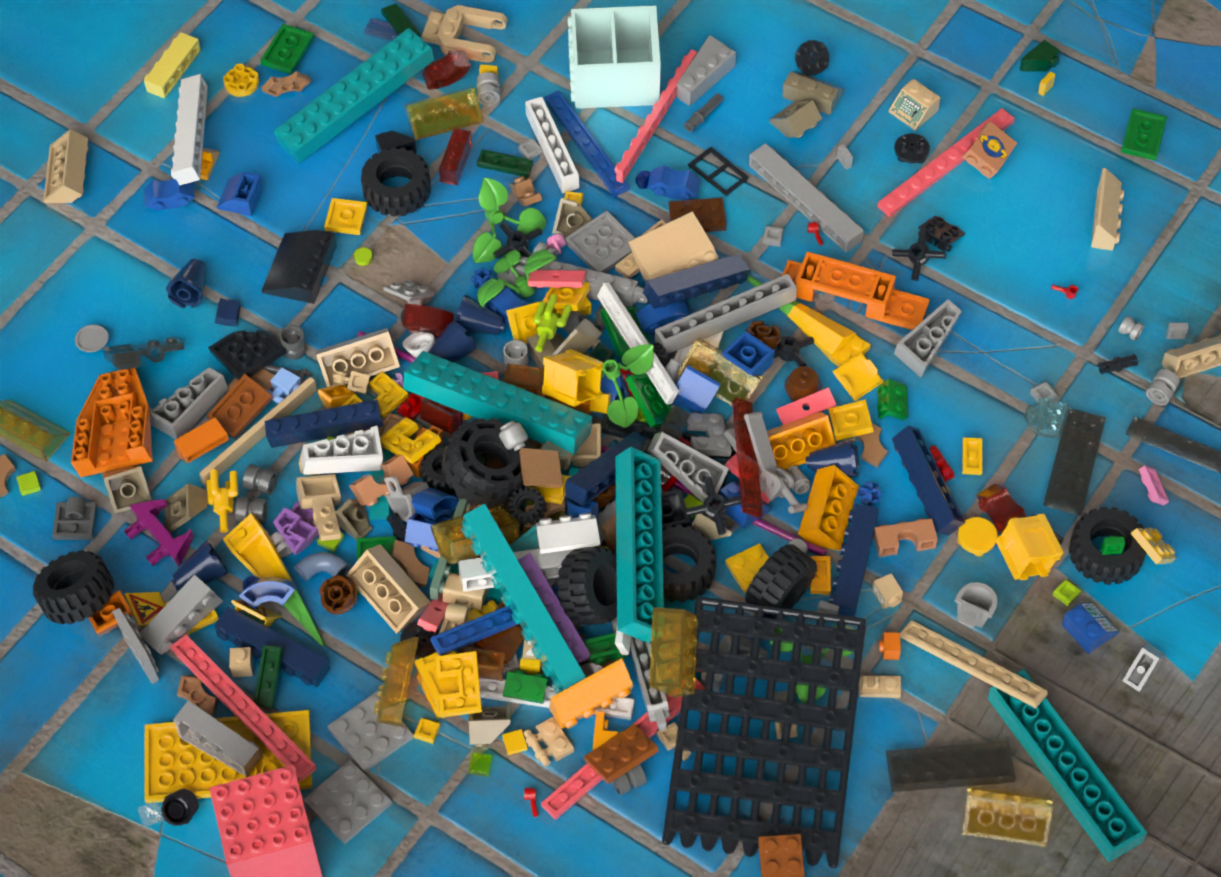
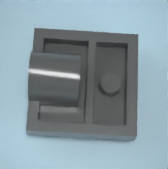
[52,497,97,540]

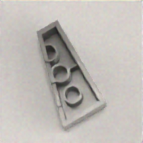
[677,35,736,106]
[150,368,228,439]
[647,432,729,503]
[173,700,261,777]

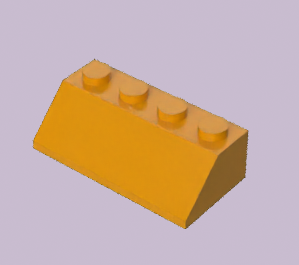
[750,412,836,470]
[798,465,859,551]
[549,658,633,729]

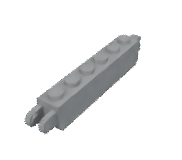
[515,257,648,307]
[630,636,670,731]

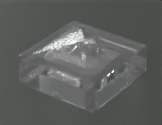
[137,801,164,828]

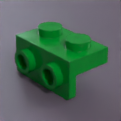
[877,379,908,421]
[584,633,630,666]
[503,670,549,704]

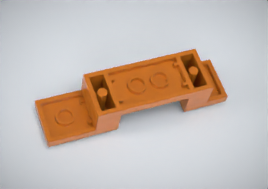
[782,252,930,330]

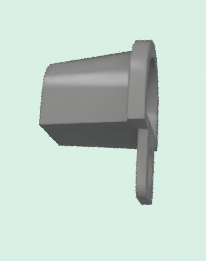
[384,476,429,522]
[954,582,998,628]

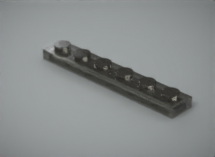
[1126,416,1221,474]

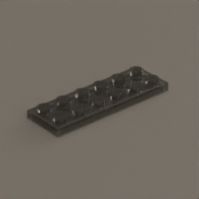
[1043,408,1106,516]
[885,741,1016,792]

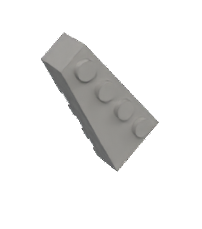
[894,299,962,378]
[140,575,223,655]

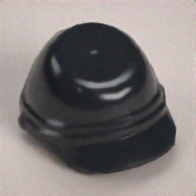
[161,789,199,826]

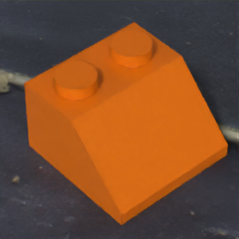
[88,590,134,637]

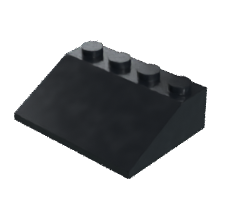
[261,230,337,304]

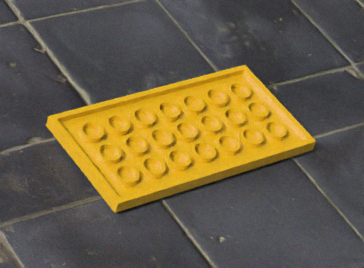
[145,710,313,803]

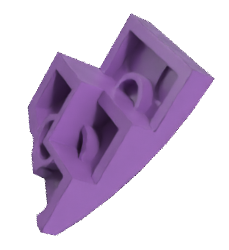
[273,501,319,555]

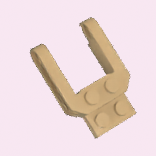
[421,5,508,63]

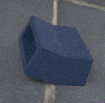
[214,298,241,326]

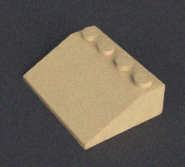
[628,212,719,284]

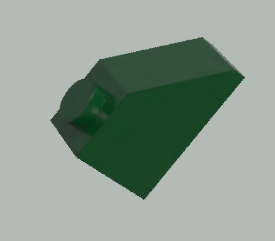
[1020,39,1060,72]

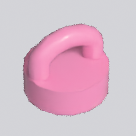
[547,234,566,254]

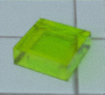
[468,752,493,777]

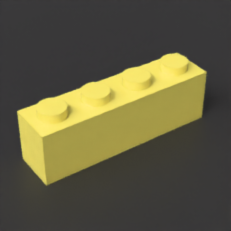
[144,32,201,98]

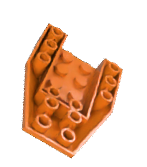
[71,367,152,478]

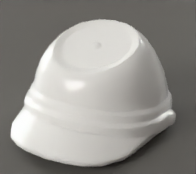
[402,332,435,358]

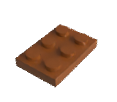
[207,374,273,440]
[584,724,659,784]
[758,834,805,877]

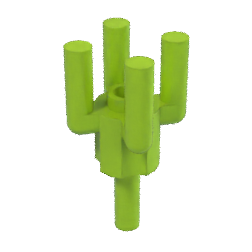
[533,294,572,352]

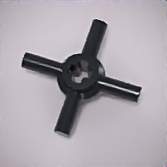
[493,222,542,259]
[892,227,947,281]
[774,335,814,367]
[685,477,745,535]

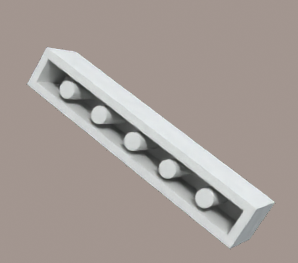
[525,97,579,193]
[458,549,574,592]

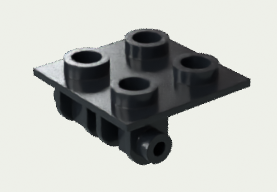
[918,216,966,252]

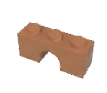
[349,455,414,506]
[873,518,938,558]

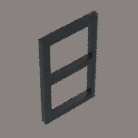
[688,147,749,196]

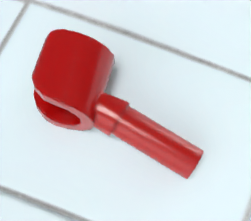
[807,222,823,246]
[1051,285,1078,299]
[524,788,538,817]

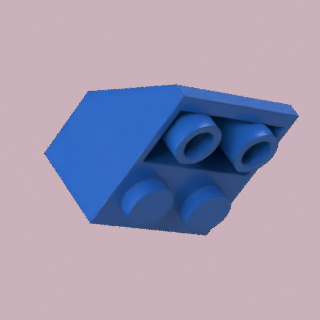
[217,172,263,216]

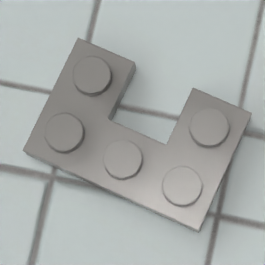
[684,412,732,457]

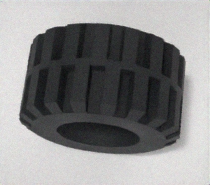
[421,445,456,496]

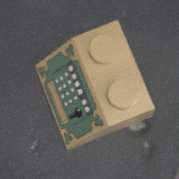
[889,79,940,131]

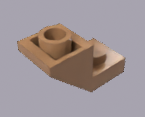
[510,176,542,206]

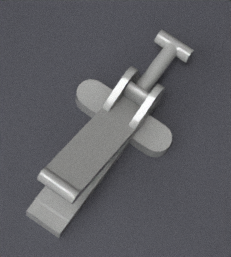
[724,411,807,514]

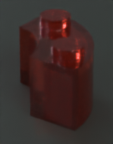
[422,51,471,90]
[402,304,454,338]
[977,483,1026,533]

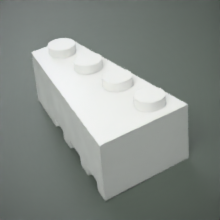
[301,426,383,475]

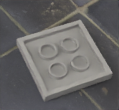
[564,211,634,273]
[112,608,159,684]
[327,692,414,773]
[303,760,392,844]

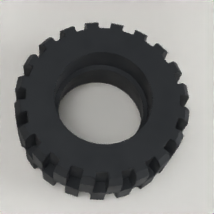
[361,147,431,217]
[1069,507,1146,585]
[662,525,716,603]
[745,544,817,619]
[557,547,617,625]
[33,550,114,624]

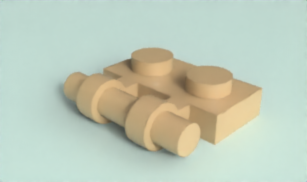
[523,717,574,767]

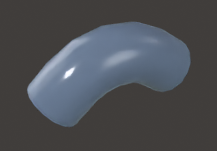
[294,552,350,581]

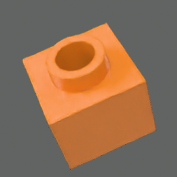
[879,633,901,660]

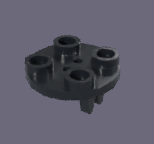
[795,40,829,75]
[894,133,930,163]
[400,621,439,659]

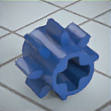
[471,268,494,289]
[857,481,882,506]

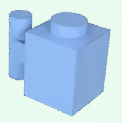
[266,368,301,404]

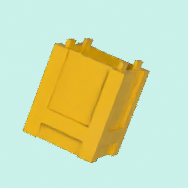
[542,349,603,407]
[996,514,1064,580]
[414,651,459,719]

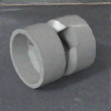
[477,72,500,106]
[503,340,529,375]
[1146,369,1180,405]

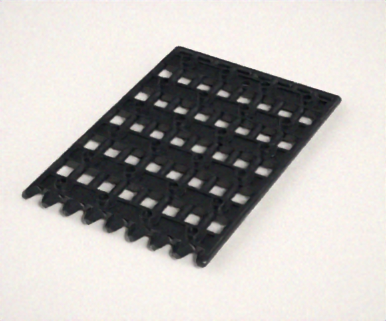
[662,597,866,868]

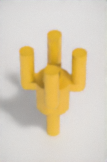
[206,469,238,533]

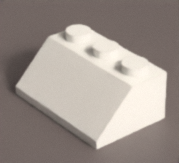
[536,513,600,554]

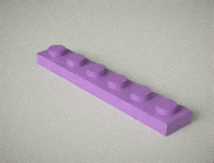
[518,553,590,664]

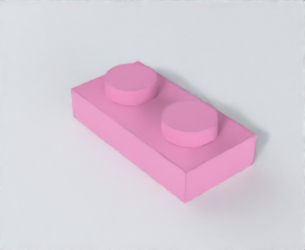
[1139,466,1169,506]

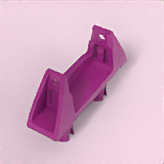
[123,499,194,567]

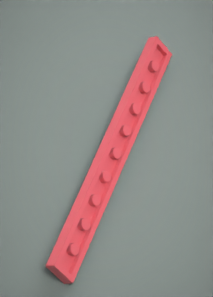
[615,50,697,183]
[877,108,1015,217]
[170,634,317,782]
[541,676,705,820]

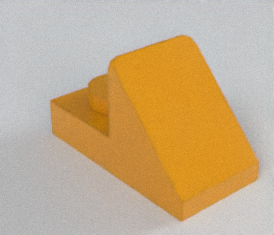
[200,148,220,180]
[318,385,356,409]
[593,711,619,750]

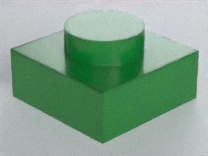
[1101,536,1125,555]

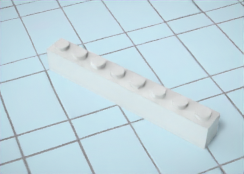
[171,74,208,185]

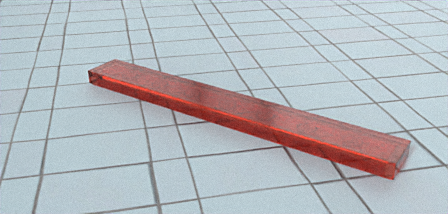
[732,397,763,518]

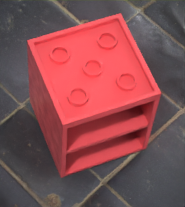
[209,765,322,877]

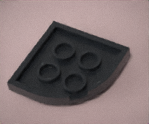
[208,330,286,381]

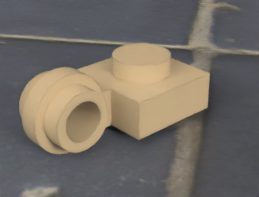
[333,371,370,394]
[657,722,691,761]

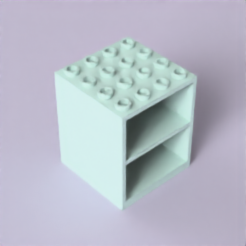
[568,6,660,109]

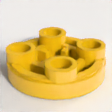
[223,64,259,97]
[957,517,998,557]

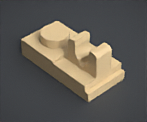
[859,676,901,698]

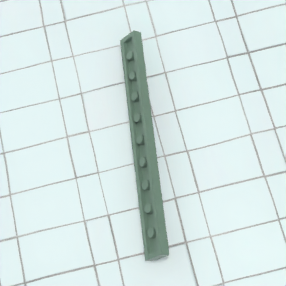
[430,451,489,600]

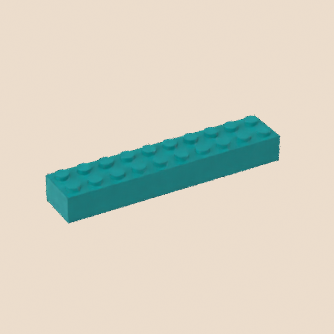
[274,28,434,164]
[403,351,593,456]
[615,447,664,643]
[461,504,586,694]
[987,669,1147,863]

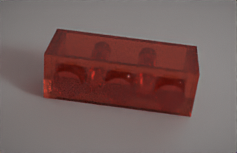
[439,128,472,186]

